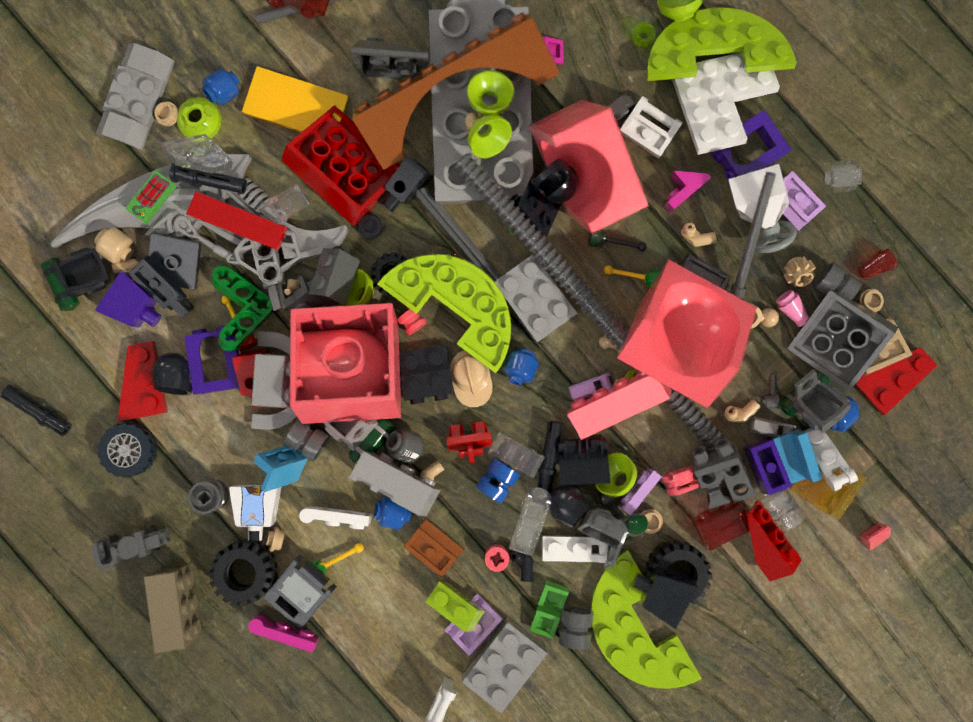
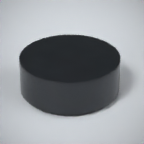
[358,214,383,239]

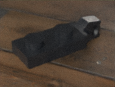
[129,256,194,318]

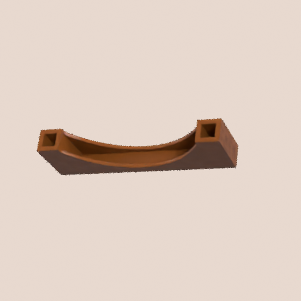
[352,12,560,170]

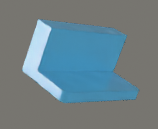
[772,429,822,484]
[254,446,307,492]

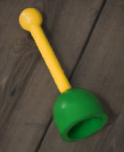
[604,265,661,287]
[311,543,364,574]

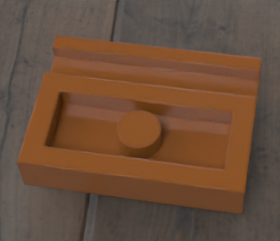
[404,518,464,578]

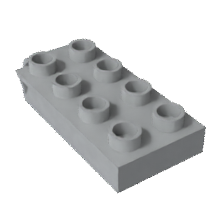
[429,0,533,204]

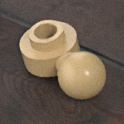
[749,303,779,329]

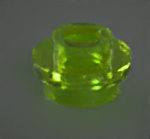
[631,22,656,47]

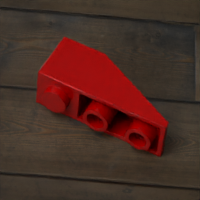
[747,500,802,582]

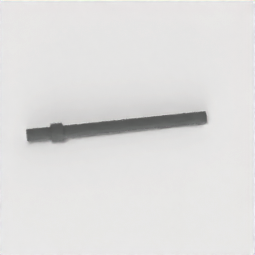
[730,172,776,299]

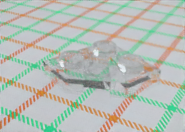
[161,134,233,173]

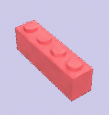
[567,371,672,440]

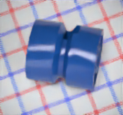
[476,457,521,504]

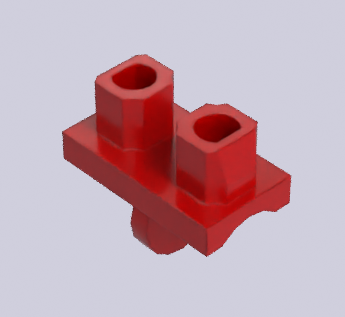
[446,421,492,463]

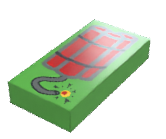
[125,170,177,224]

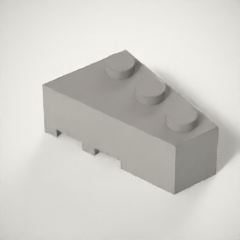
[349,451,441,516]

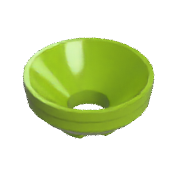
[657,0,702,22]
[467,71,514,115]
[177,97,222,142]
[467,114,512,158]
[337,269,374,306]
[595,453,637,498]

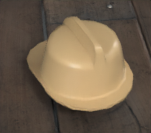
[450,350,492,407]

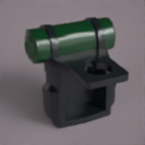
[40,247,110,312]

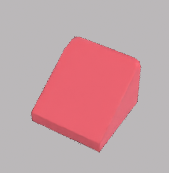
[859,523,891,550]

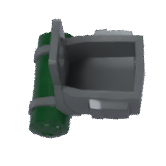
[779,370,851,433]
[577,508,648,570]

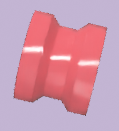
[397,309,428,336]
[485,544,509,572]

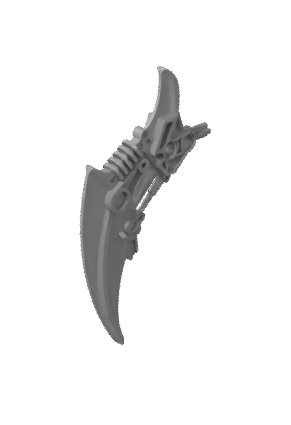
[51,154,348,311]

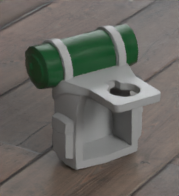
[324,419,396,464]

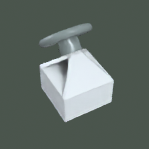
[729,164,797,253]

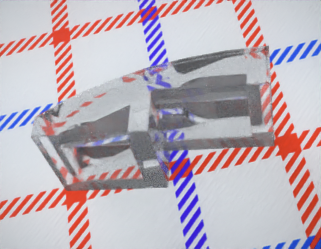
[488,432,545,478]

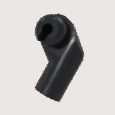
[509,548,534,582]

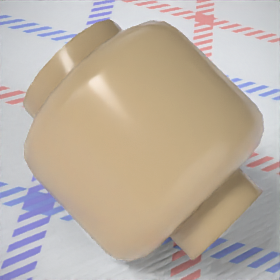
[94,227,134,264]

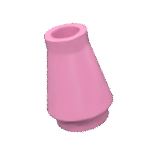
[776,290,810,327]

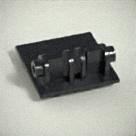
[510,169,562,238]
[558,437,611,486]

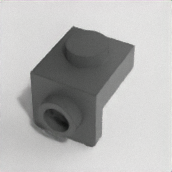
[283,275,323,311]

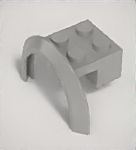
[251,331,297,430]

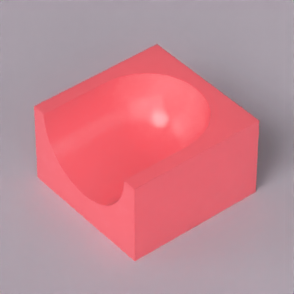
[529,100,648,233]
[617,260,757,408]
[290,303,401,424]

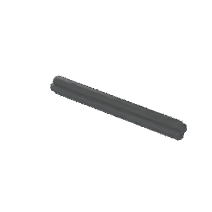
[415,186,501,281]

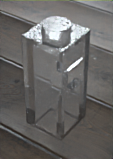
[509,487,551,556]

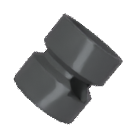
[813,262,862,300]
[283,419,330,462]
[188,479,229,514]
[559,607,594,650]

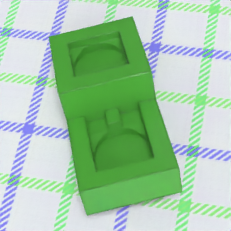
[529,580,569,639]

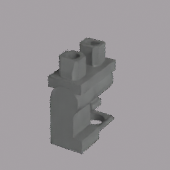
[692,438,756,509]
[92,526,170,569]

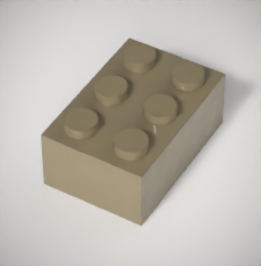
[144,564,201,653]

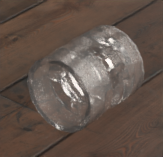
[760,489,806,533]

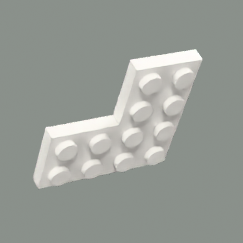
[672,52,780,155]

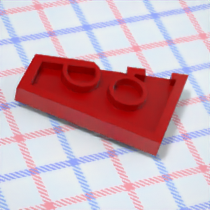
[117,341,168,422]
[854,347,938,415]

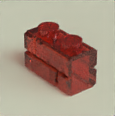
[693,499,750,551]

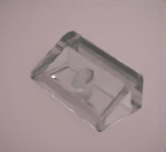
[257,184,310,224]

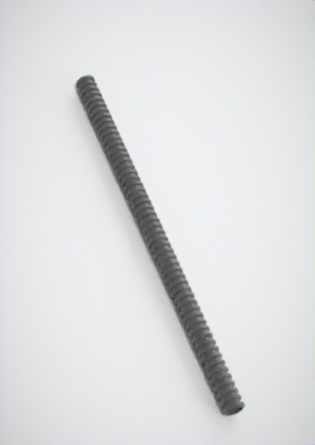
[454,153,746,465]

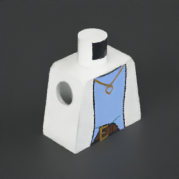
[229,485,282,541]

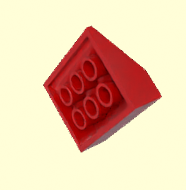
[281,105,400,226]

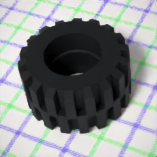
[209,539,277,606]
[645,540,712,606]

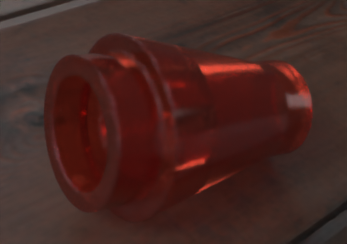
[858,248,898,281]

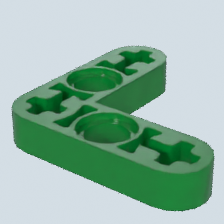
[211,266,273,352]

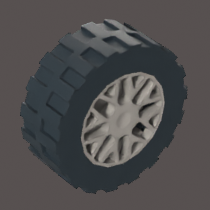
[97,423,158,478]

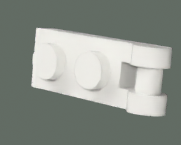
[805,428,858,492]
[299,506,372,529]
[542,535,609,563]

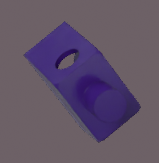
[95,271,162,328]

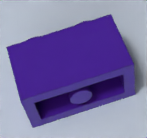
[743,439,792,496]

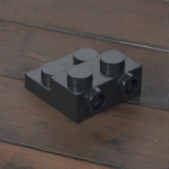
[399,345,454,405]

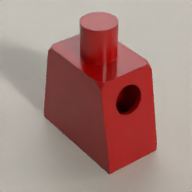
[232,348,267,407]

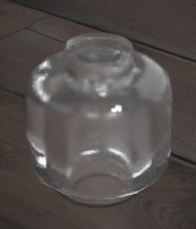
[825,160,862,193]

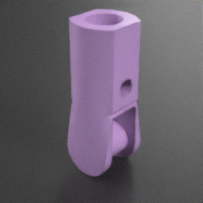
[568,373,614,402]

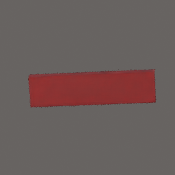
[186,191,288,251]

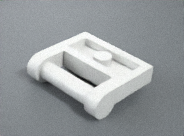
[619,96,683,159]
[425,677,457,722]

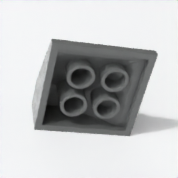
[351,38,430,79]
[787,290,898,392]

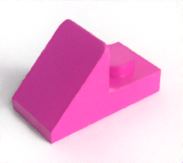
[664,171,711,213]

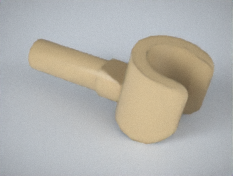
[465,104,494,130]
[284,279,301,295]

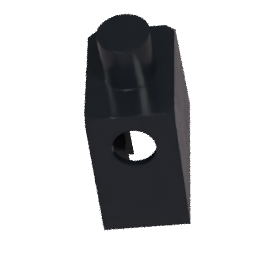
[382,156,434,212]
[631,567,698,629]

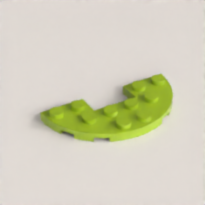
[647,7,797,81]
[378,254,511,373]
[591,549,702,689]

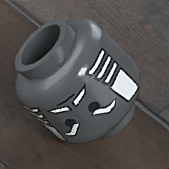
[386,428,423,463]

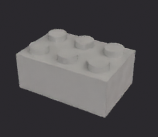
[495,254,577,343]
[462,616,548,713]

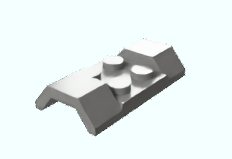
[96,43,175,151]

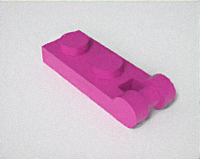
[248,614,320,653]

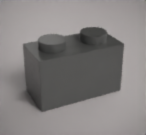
[308,248,360,306]

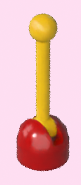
[221,295,258,351]

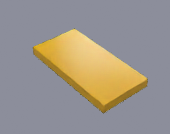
[242,66,349,132]

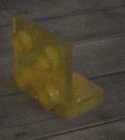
[790,470,867,520]

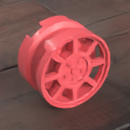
[661,466,700,496]

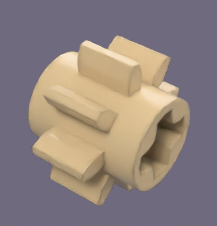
[784,256,816,287]

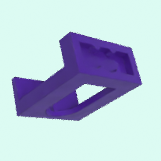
[711,110,791,181]
[184,325,239,395]

